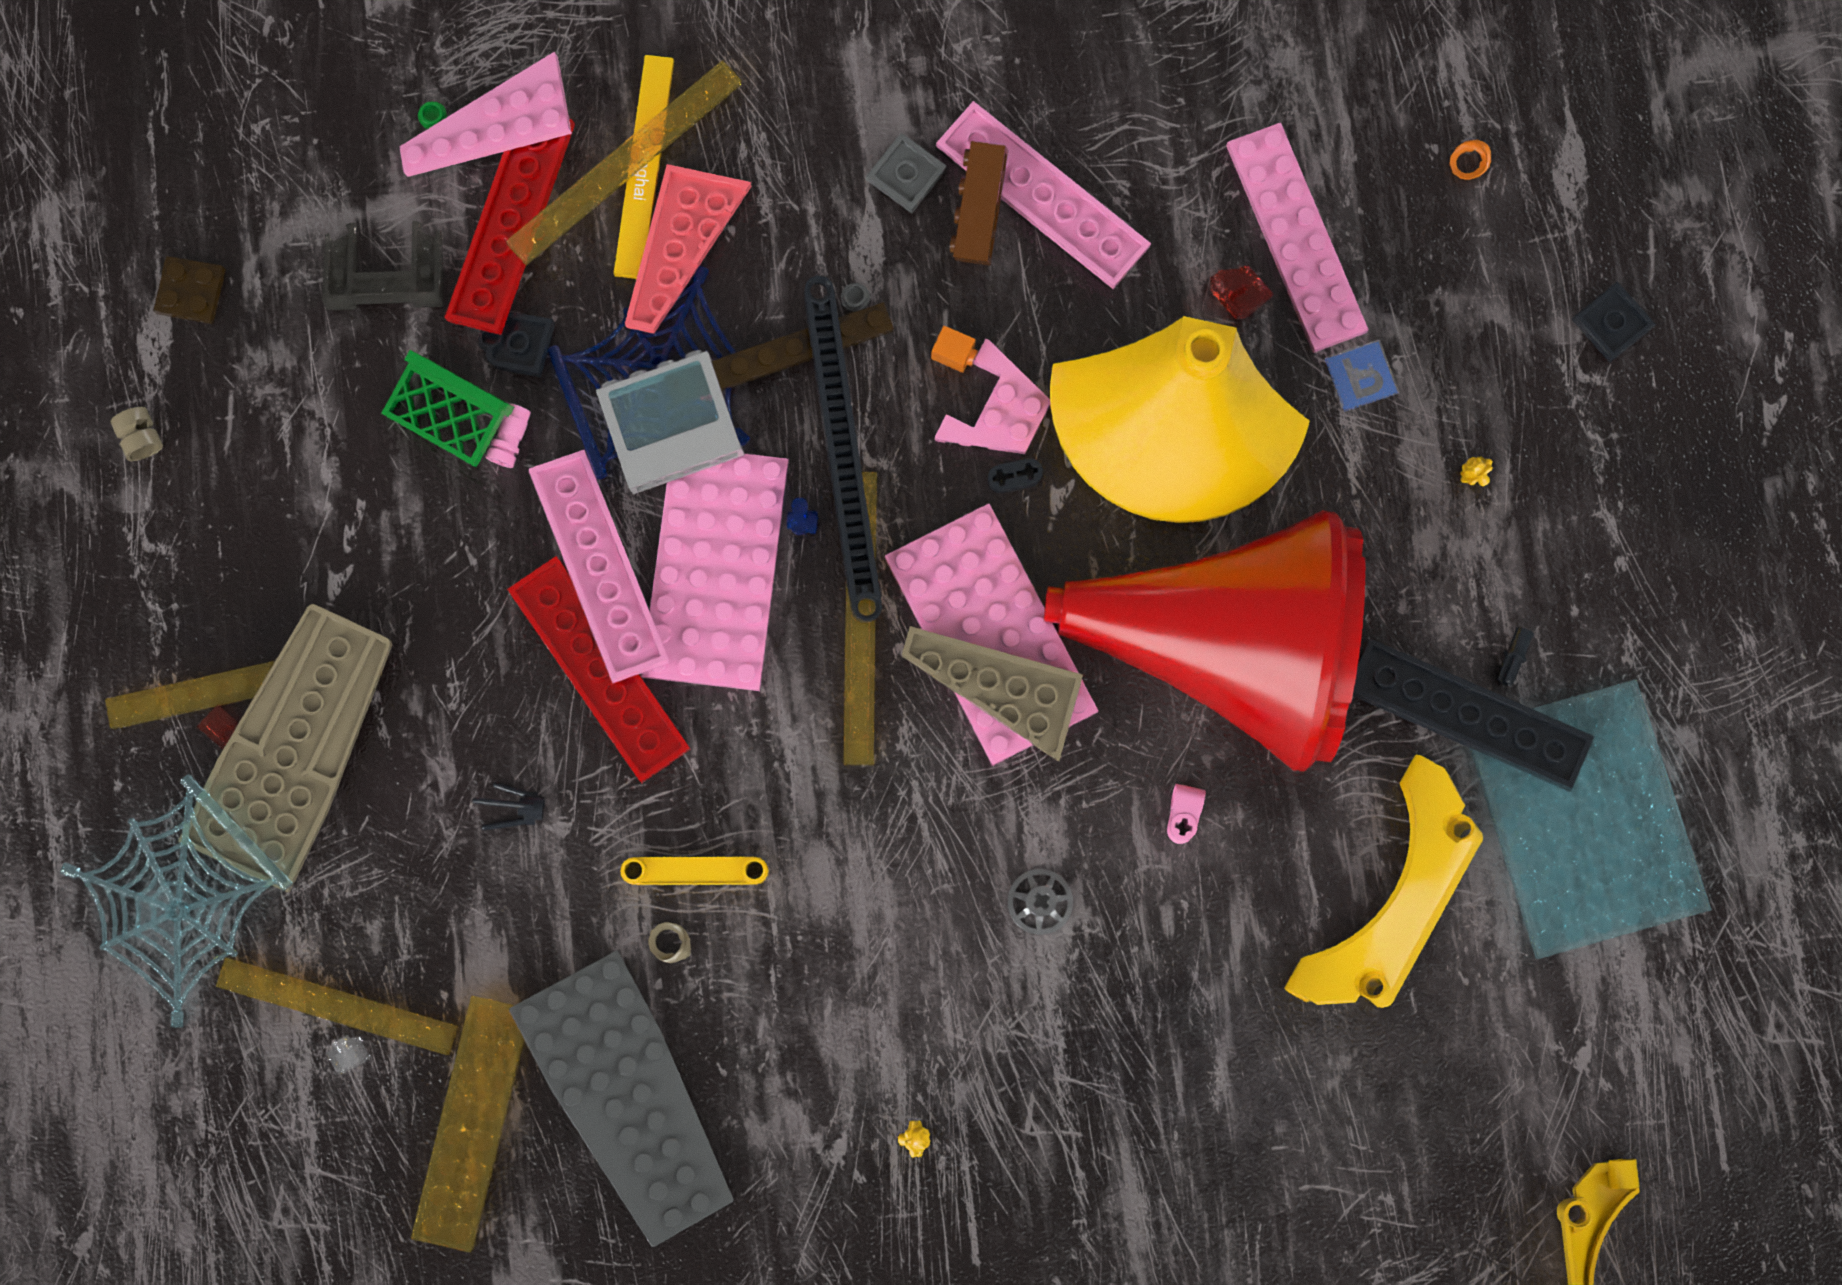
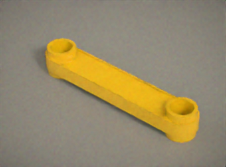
[620,857,769,885]

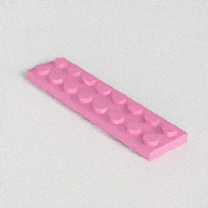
[936,101,1151,289]
[1226,123,1368,353]
[529,450,669,684]

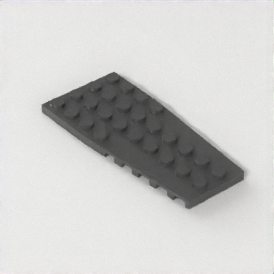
[509,950,734,1247]

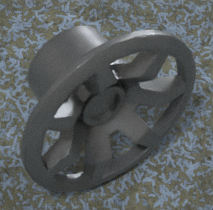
[1008,869,1073,935]

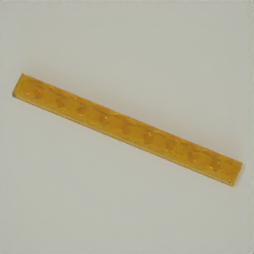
[506,60,742,266]
[844,472,877,766]

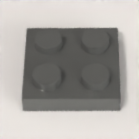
[866,133,947,213]

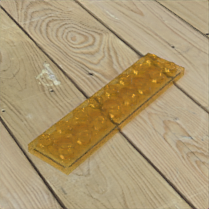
[411,995,524,1253]

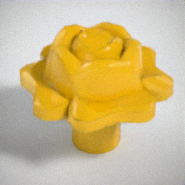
[1460,457,1493,486]
[898,1121,930,1157]

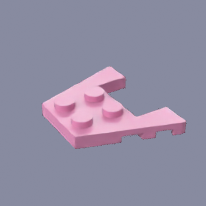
[934,339,1050,454]

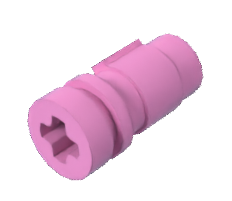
[485,404,531,468]

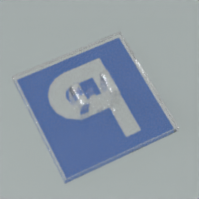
[1324,339,1400,412]

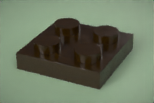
[153,256,226,324]

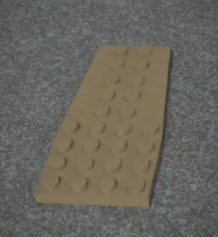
[178,604,392,892]

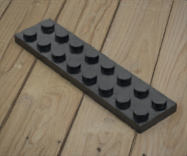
[1353,638,1595,792]

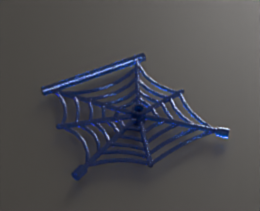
[548,266,750,479]

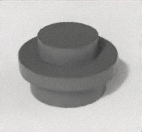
[841,283,870,312]

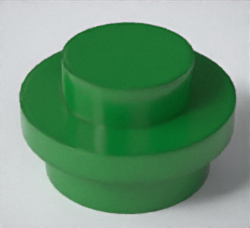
[418,101,447,129]

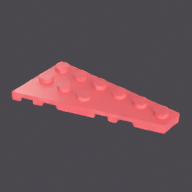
[625,164,752,334]

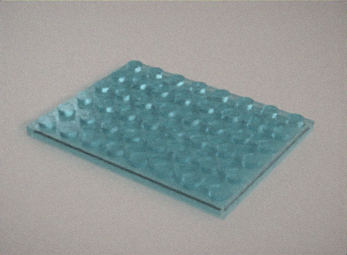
[1470,679,1712,959]

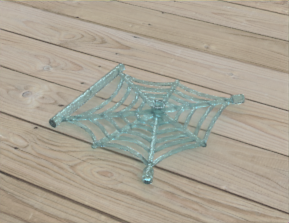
[60,774,293,1028]

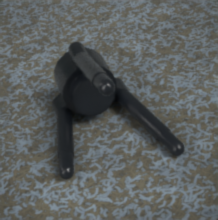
[472,782,545,830]

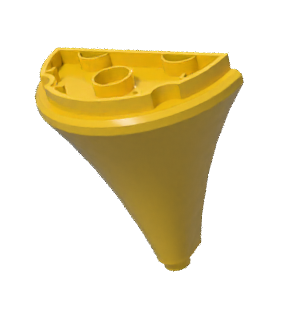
[1050,316,1310,523]

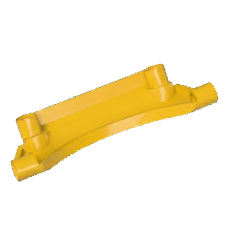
[1284,754,1483,1008]
[1557,1159,1640,1285]

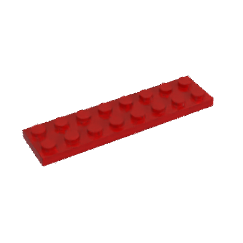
[445,119,575,335]
[507,556,691,783]

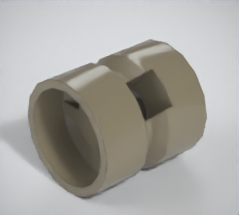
[110,407,163,461]

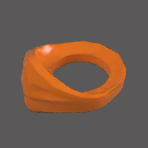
[1450,140,1491,180]

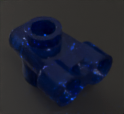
[787,498,818,535]

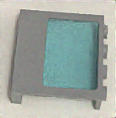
[596,350,744,494]

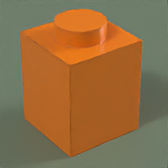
[931,325,978,373]

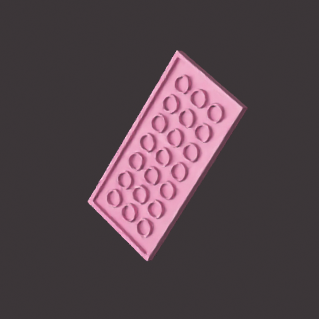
[641,454,789,691]
[884,504,1098,766]

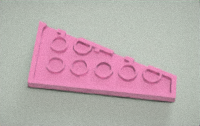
[400,52,572,177]

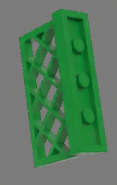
[381,350,515,467]

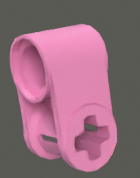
[1167,783,1206,844]

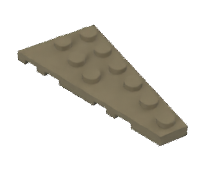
[902,626,1083,762]

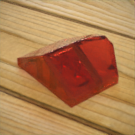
[1210,265,1274,319]

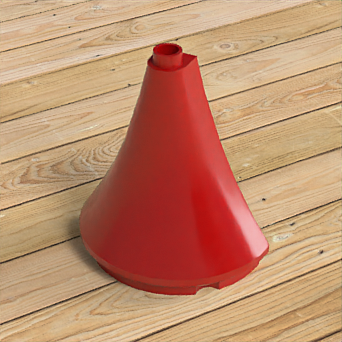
[1043,510,1366,772]

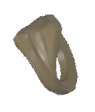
[648,922,691,963]

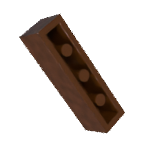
[950,141,1009,266]

